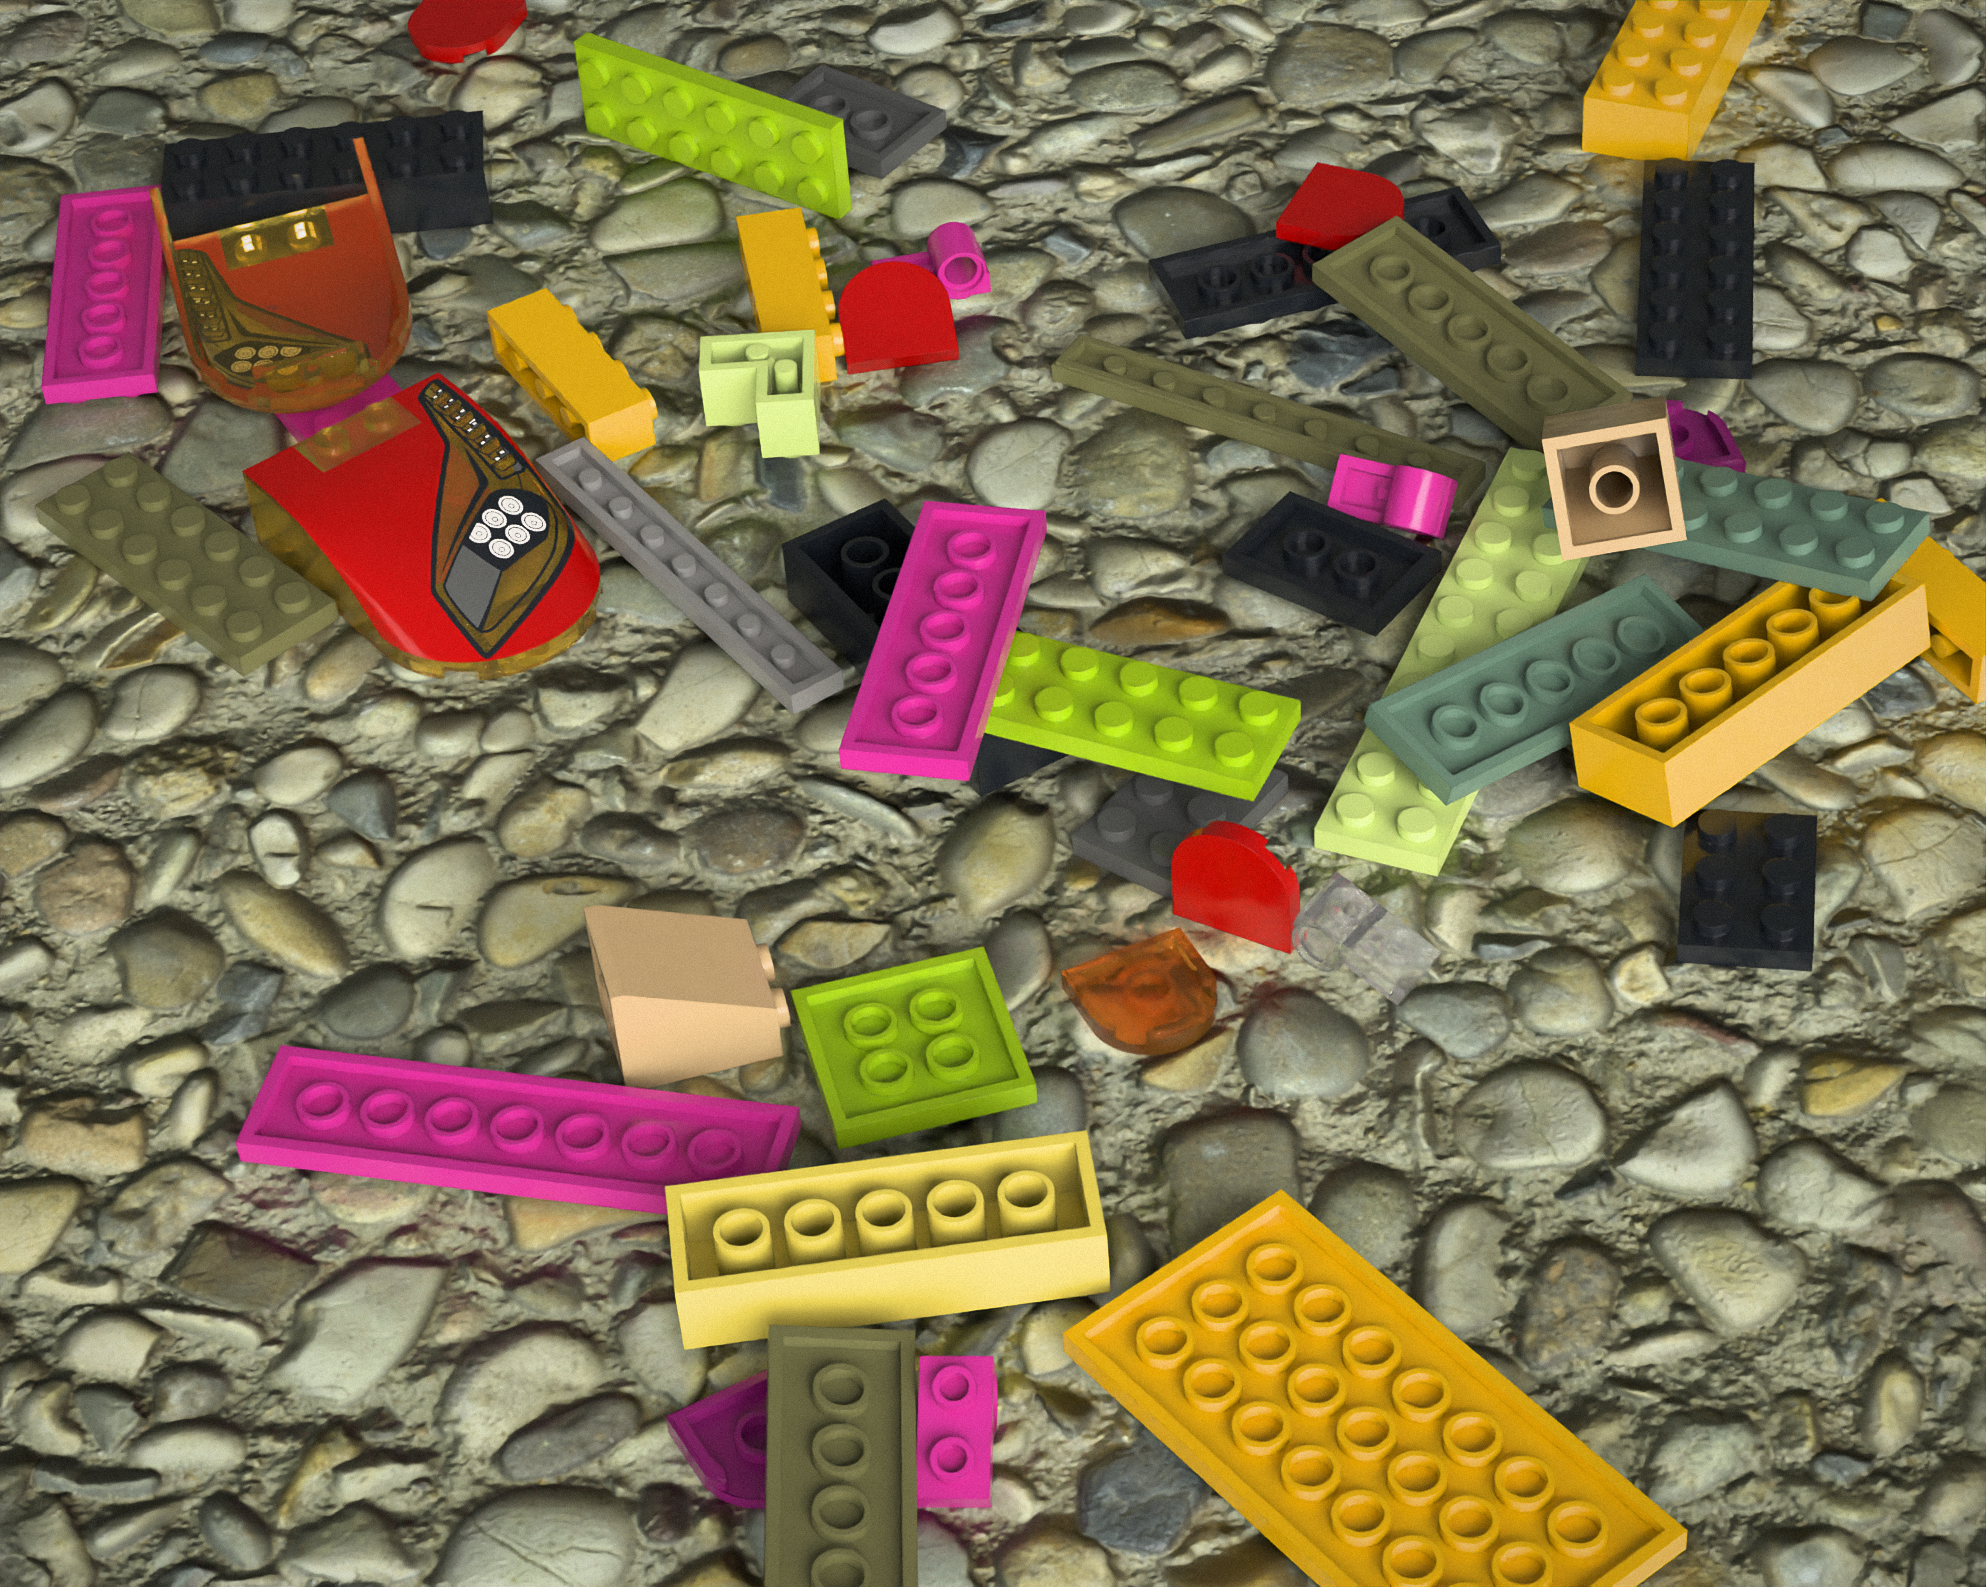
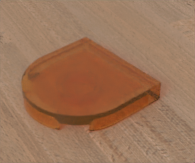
[1061,927,1218,1055]

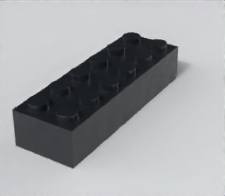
[160,110,493,257]
[782,498,1069,797]

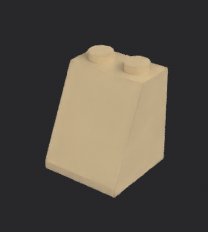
[1542,396,1687,561]
[583,905,791,1089]

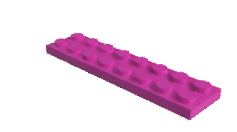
[236,1045,802,1215]

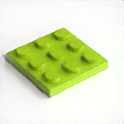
[790,946,1038,1150]

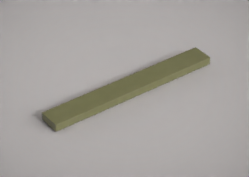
[1051,334,1486,511]

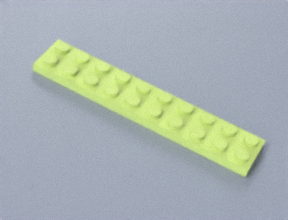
[1314,447,1590,877]

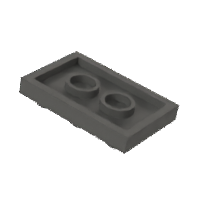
[779,64,947,179]
[1072,767,1288,901]

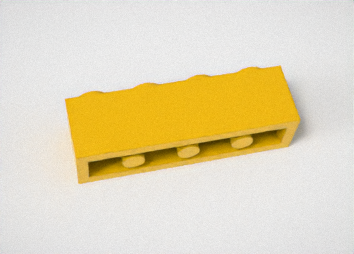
[736,207,845,382]
[486,288,658,462]
[1875,497,1986,704]

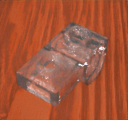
[1292,871,1442,1006]

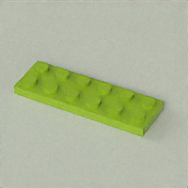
[574,32,852,220]
[984,630,1301,802]

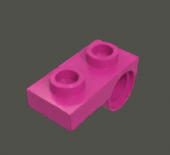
[871,222,991,300]
[1327,454,1458,540]
[916,1356,998,1508]

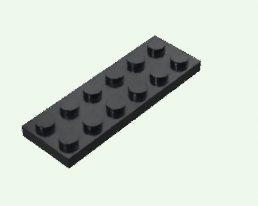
[1635,158,1755,379]
[1148,186,1501,340]

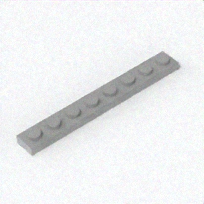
[535,436,844,715]

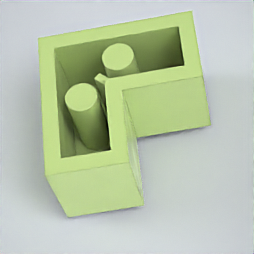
[699,330,821,458]

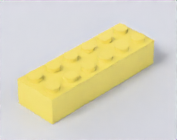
[665,1130,1111,1350]

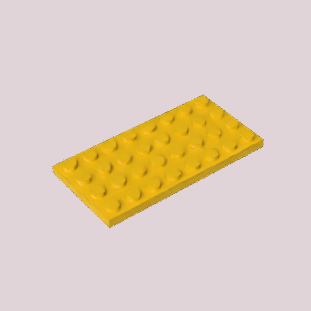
[1062,1189,1688,1587]

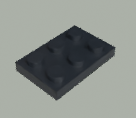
[1223,491,1442,637]
[1676,809,1817,972]

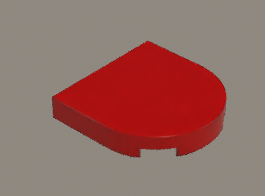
[408,0,528,64]
[1276,162,1404,251]
[838,261,959,375]
[1171,820,1301,954]

